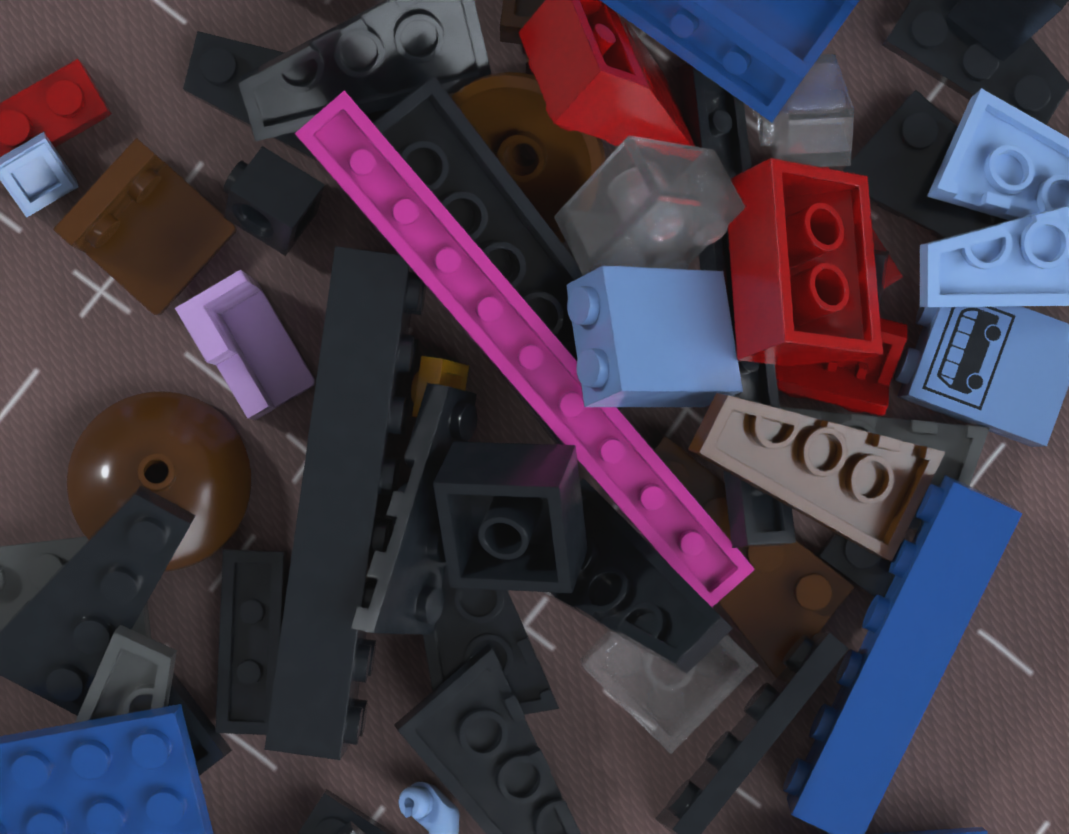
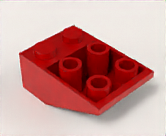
[518,0,701,168]

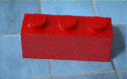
[725,158,883,366]

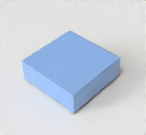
[0,132,78,217]

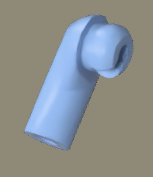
[398,782,460,834]

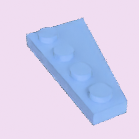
[927,88,1069,221]
[920,205,1069,307]

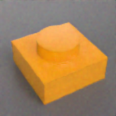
[411,356,469,417]

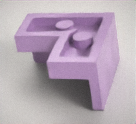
[175,270,315,420]

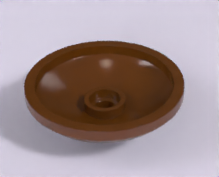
[451,72,606,243]
[67,391,252,572]

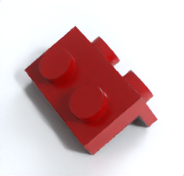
[775,318,907,416]

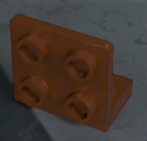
[53,138,237,316]

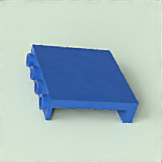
[600,0,860,123]

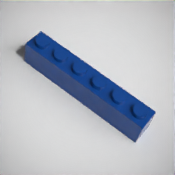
[783,475,1023,834]

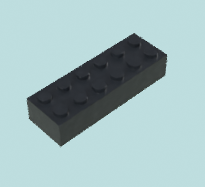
[373,76,623,445]

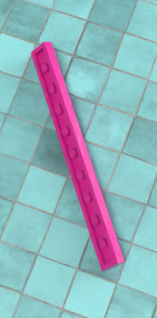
[294,90,755,607]

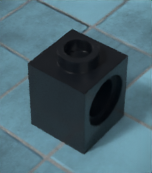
[223,146,325,256]

